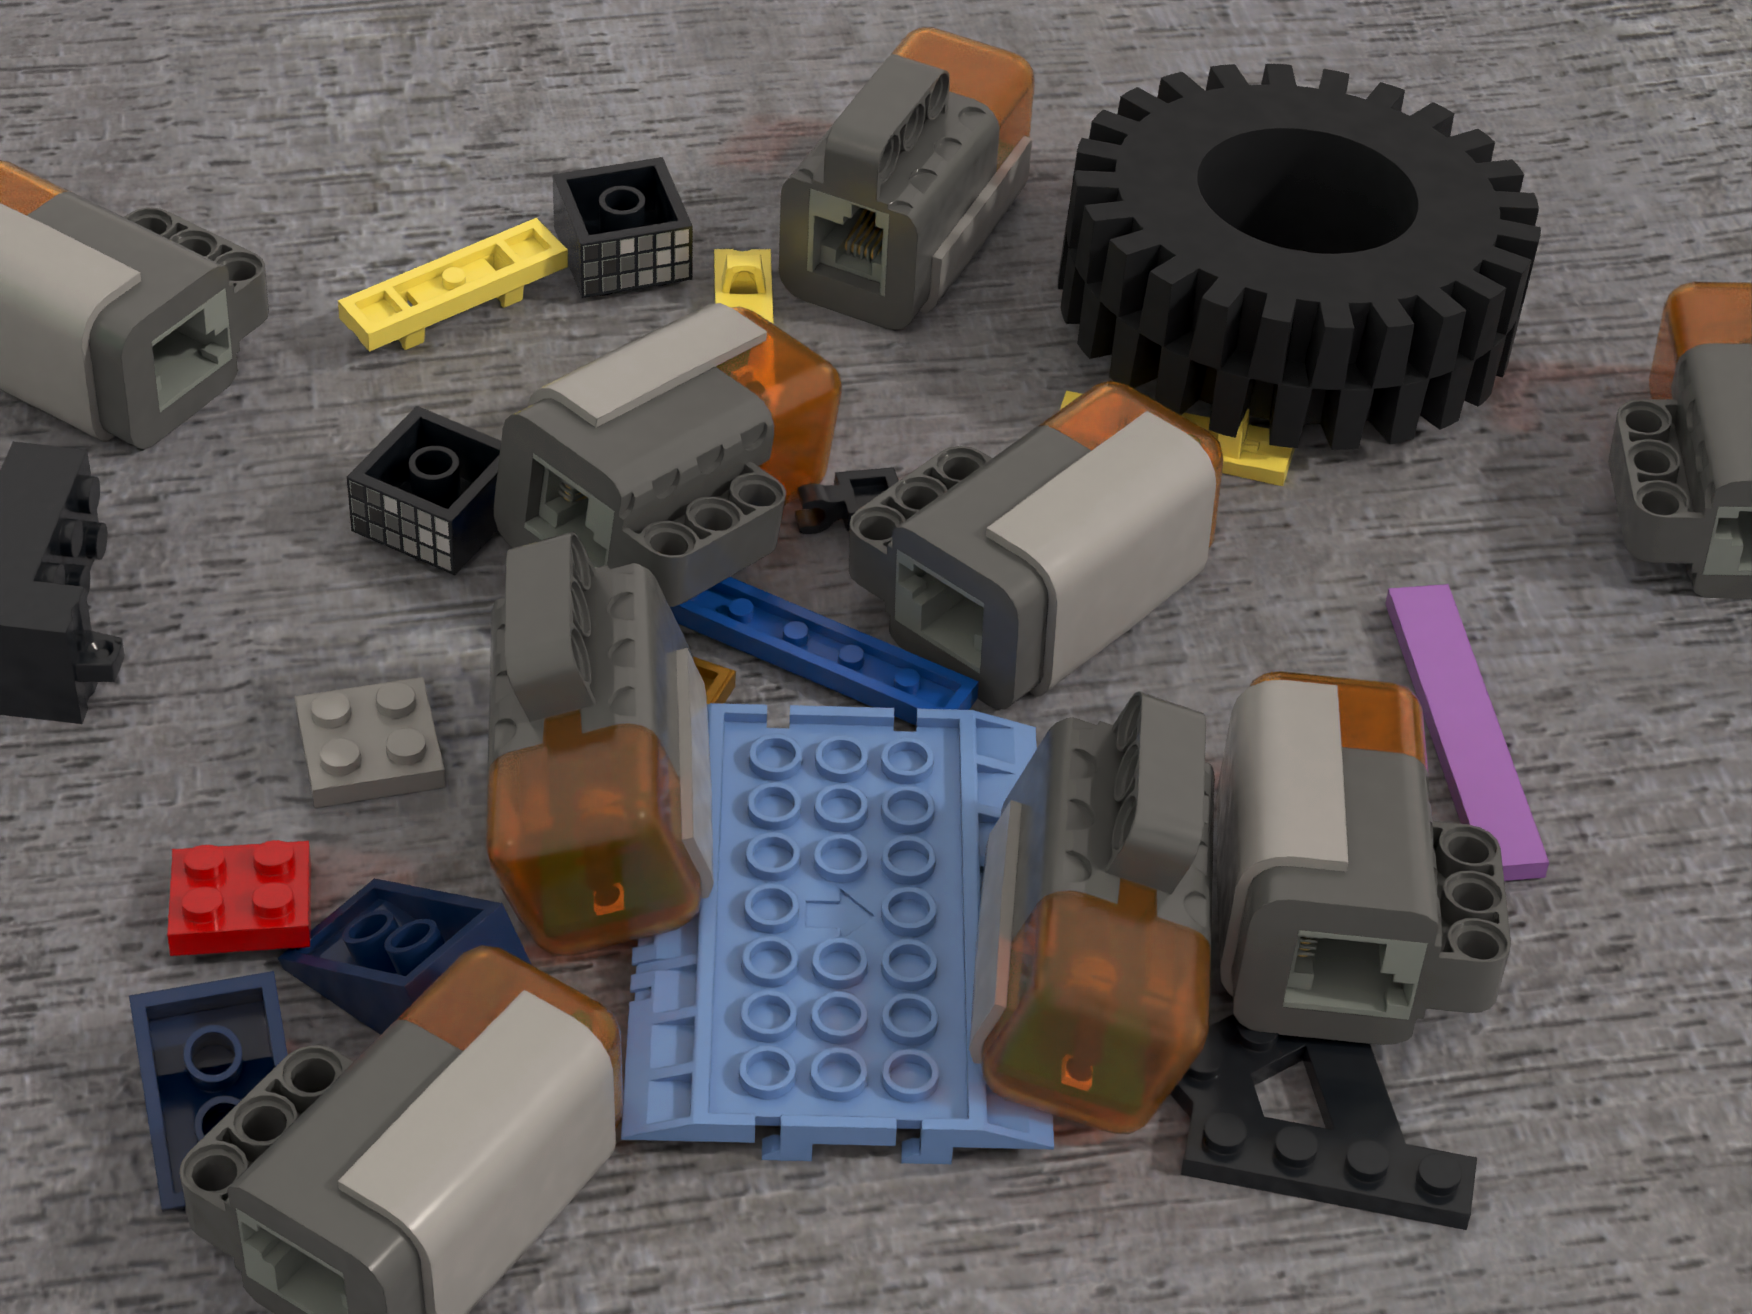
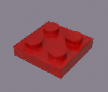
[167,840,311,956]

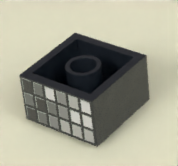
[552,157,693,298]
[347,406,501,576]

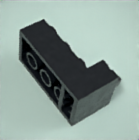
[0,441,125,724]

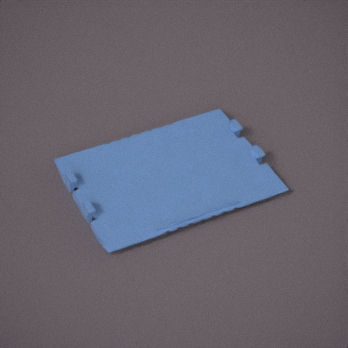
[621,703,1054,1164]

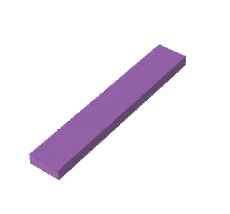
[1385,584,1549,881]

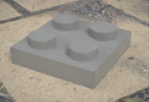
[294,677,446,808]

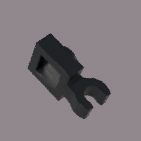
[795,467,899,534]

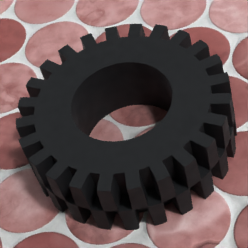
[1058,64,1541,450]

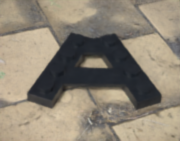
[1150,1014,1477,1230]

